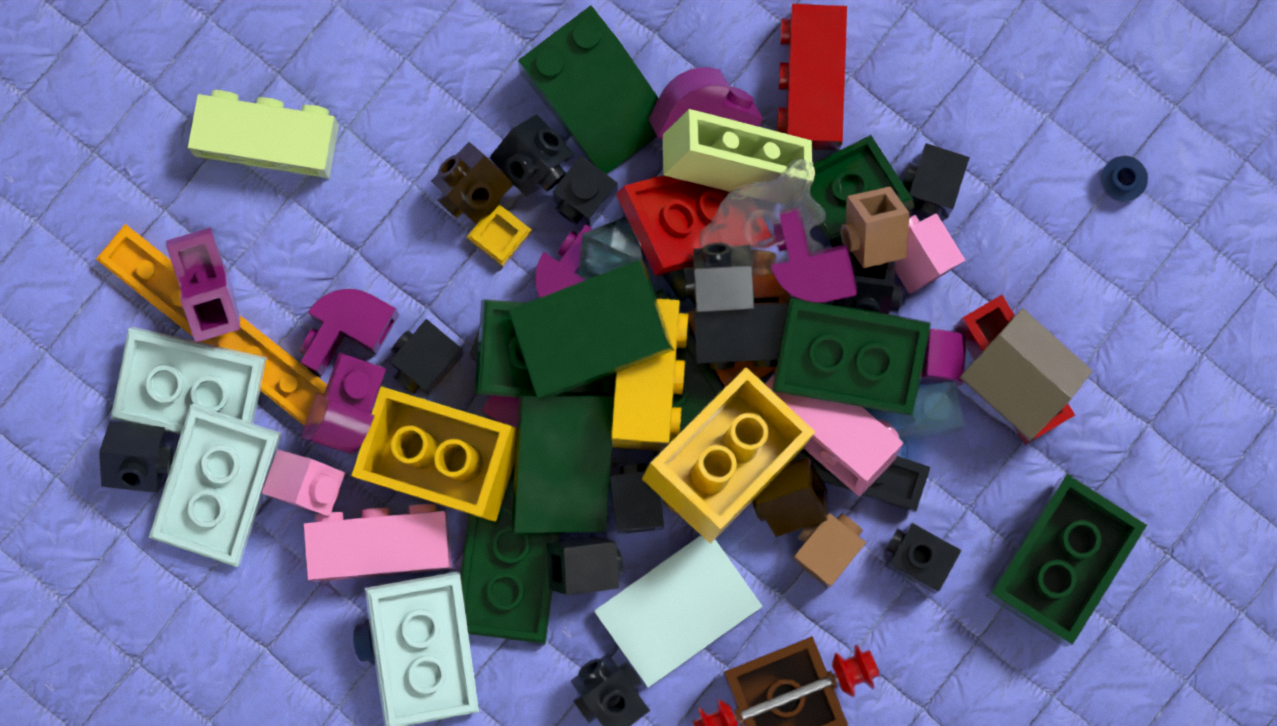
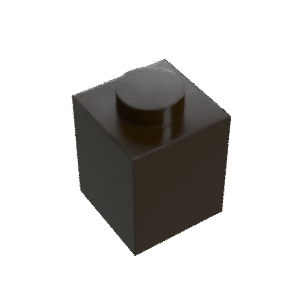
[752,457,828,537]

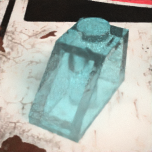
[863,381,964,442]

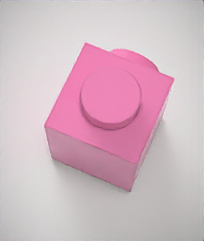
[895,213,966,294]
[262,449,345,517]

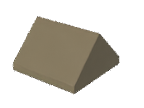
[959,308,1093,441]

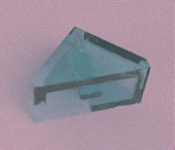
[578,216,642,280]

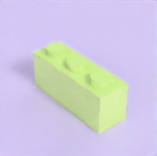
[188,90,339,179]
[663,109,813,205]

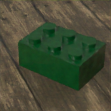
[985,474,1147,647]

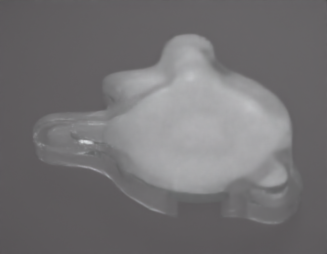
[699,159,827,276]

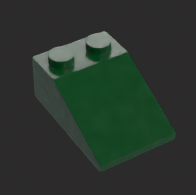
[518,5,659,175]

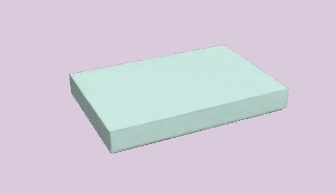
[111,327,267,435]
[149,404,282,567]
[594,536,763,688]
[364,572,479,726]

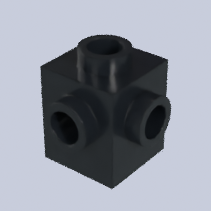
[489,114,574,198]
[833,253,902,314]
[571,653,650,726]

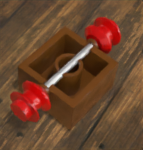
[692,636,880,726]

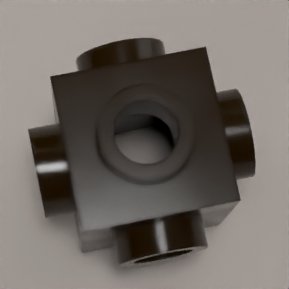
[431,142,514,224]

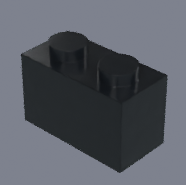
[694,295,788,370]

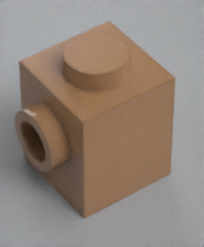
[841,187,910,268]
[792,513,866,588]

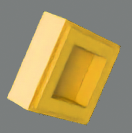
[467,204,532,268]

